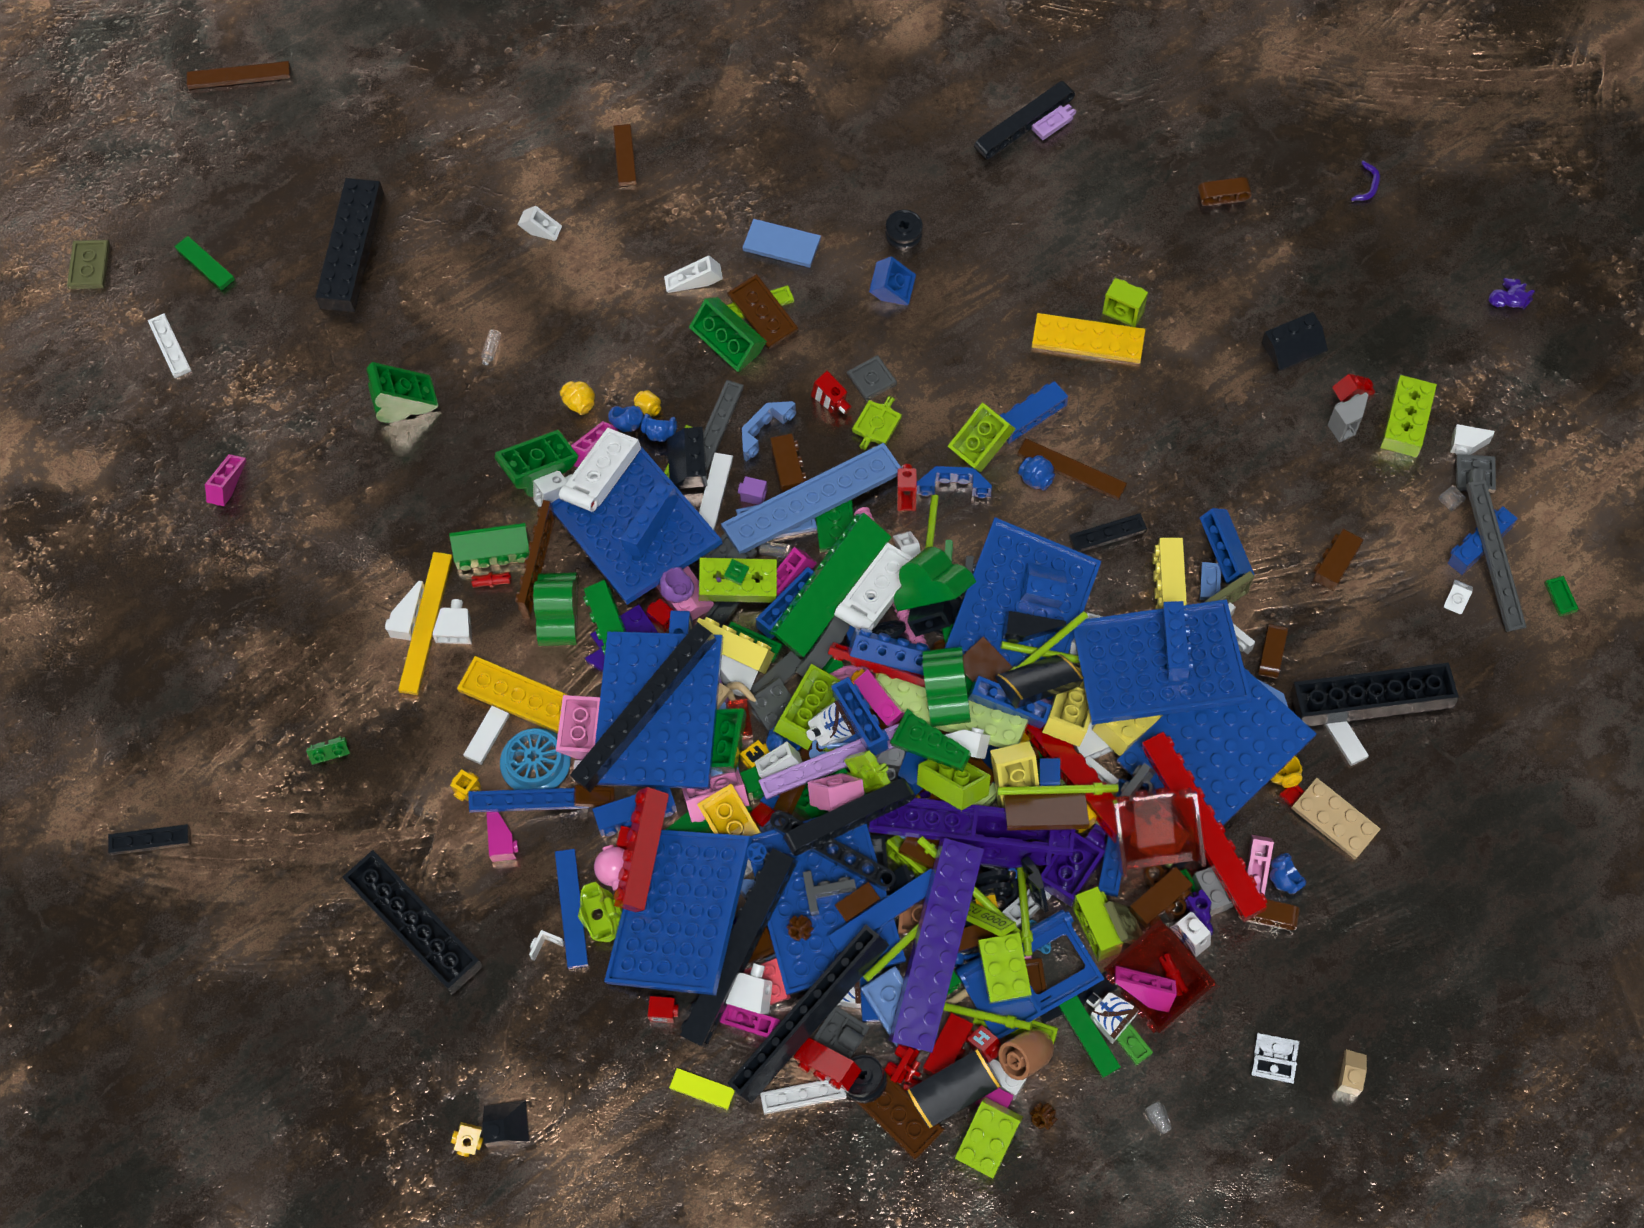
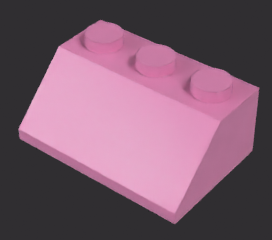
[656,566,714,621]
[556,695,600,760]
[682,769,749,822]

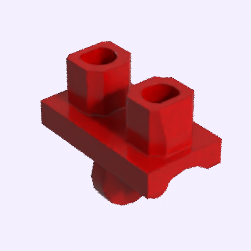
[884,1044,922,1084]

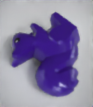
[1489,278,1535,310]
[1184,890,1213,935]

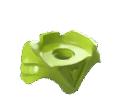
[578,882,623,942]

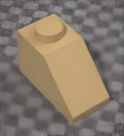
[1337,1049,1367,1096]

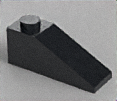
[1002,611,1066,643]

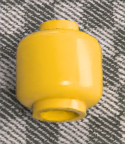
[634,390,661,416]

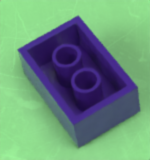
[1041,833,1105,907]

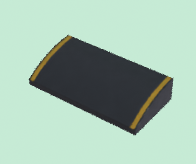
[995,654,1084,709]
[906,1049,1002,1128]

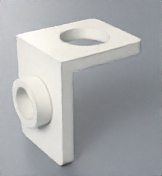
[1444,580,1473,614]
[529,930,565,961]

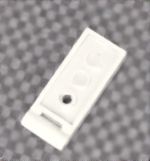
[559,428,641,512]
[834,543,913,631]

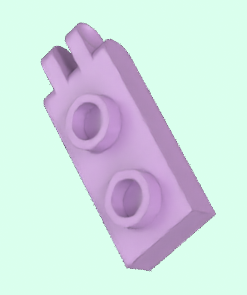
[1031,104,1076,140]

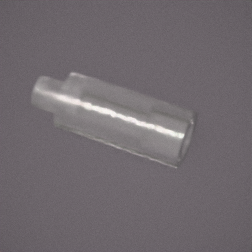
[481,329,501,365]
[759,542,793,558]

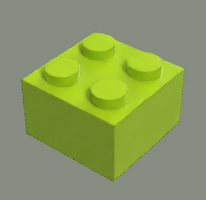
[1102,278,1148,327]

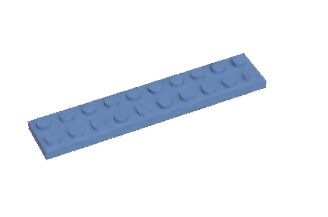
[721,443,901,554]

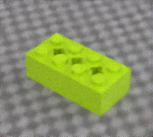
[1380,375,1437,457]
[699,558,777,603]
[773,664,841,750]

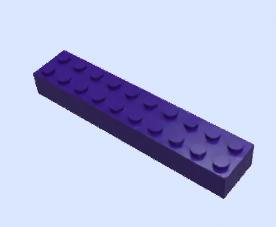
[888,838,984,1053]

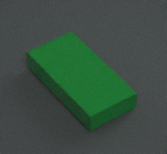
[1544,576,1579,617]

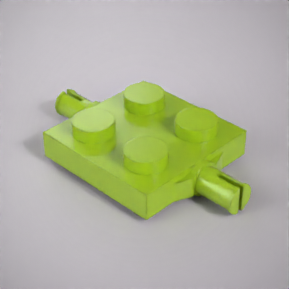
[852,396,902,450]
[844,750,891,793]

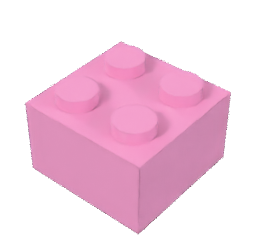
[808,773,864,812]

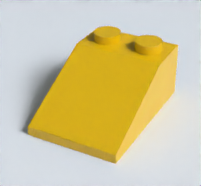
[697,783,762,836]

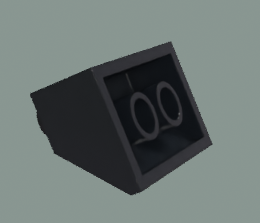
[1262,312,1328,372]
[667,426,708,489]

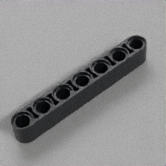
[974,81,1075,159]
[783,778,915,856]
[770,811,896,891]

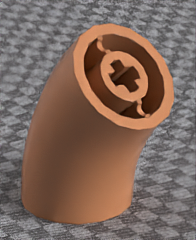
[999,1028,1054,1080]

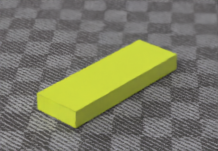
[669,1068,735,1110]

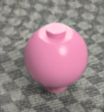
[594,845,625,891]

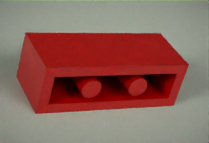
[923,1013,974,1076]
[793,1038,862,1091]

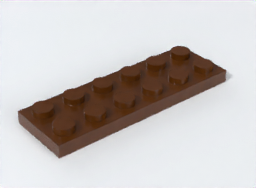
[516,500,555,619]

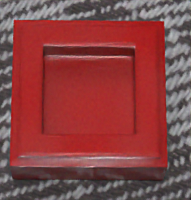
[1279,785,1305,808]
[750,802,775,827]

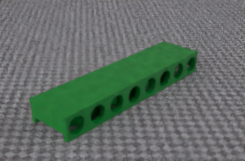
[769,513,892,657]

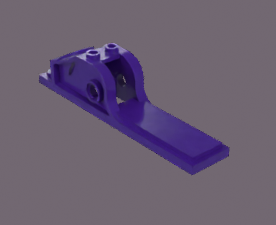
[869,798,1075,868]

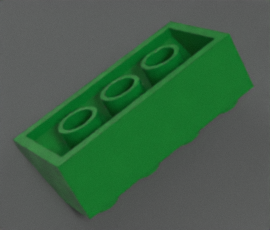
[689,297,767,372]
[449,523,530,570]

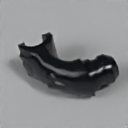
[996,879,1019,912]

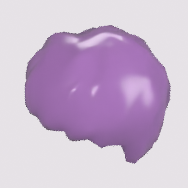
[660,567,694,603]

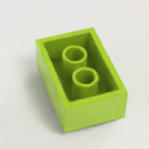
[948,402,1016,472]
[917,759,991,811]
[1072,886,1124,962]
[978,933,1032,1004]
[955,1097,1023,1179]

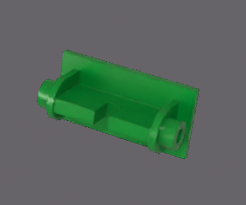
[306,736,350,765]

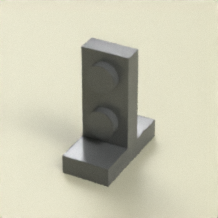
[803,871,857,916]

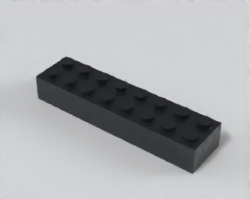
[315,178,384,312]
[1290,662,1459,726]
[342,850,483,995]

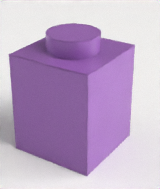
[738,477,768,505]

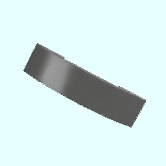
[795,615,850,677]

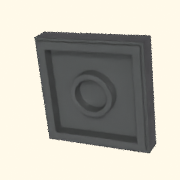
[847,355,897,402]

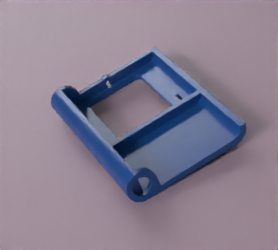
[955,909,1104,1039]

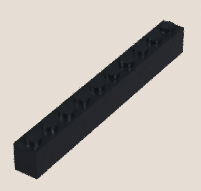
[570,622,717,793]
[680,848,798,1048]
[728,924,889,1103]

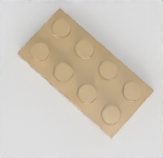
[1291,778,1380,860]

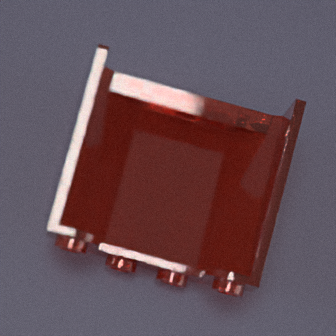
[1112,788,1206,877]
[1104,920,1220,1034]

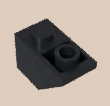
[883,864,915,896]

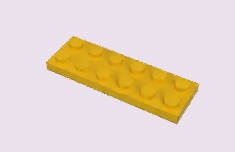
[1032,313,1145,363]
[457,656,567,733]

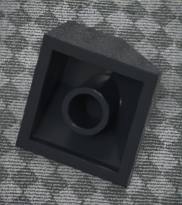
[482,1100,530,1148]

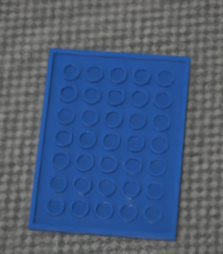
[551,447,723,605]
[945,517,1102,700]
[1073,599,1252,725]
[595,632,724,789]
[1117,668,1317,831]
[750,817,906,995]
[604,830,753,995]

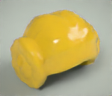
[560,381,595,415]
[1271,756,1303,788]

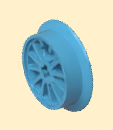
[500,728,571,790]

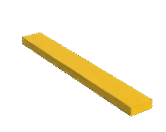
[398,552,453,695]

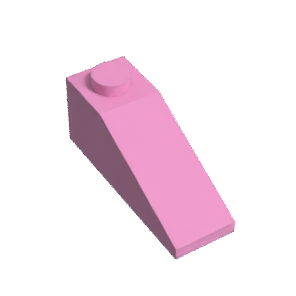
[1246,835,1274,895]

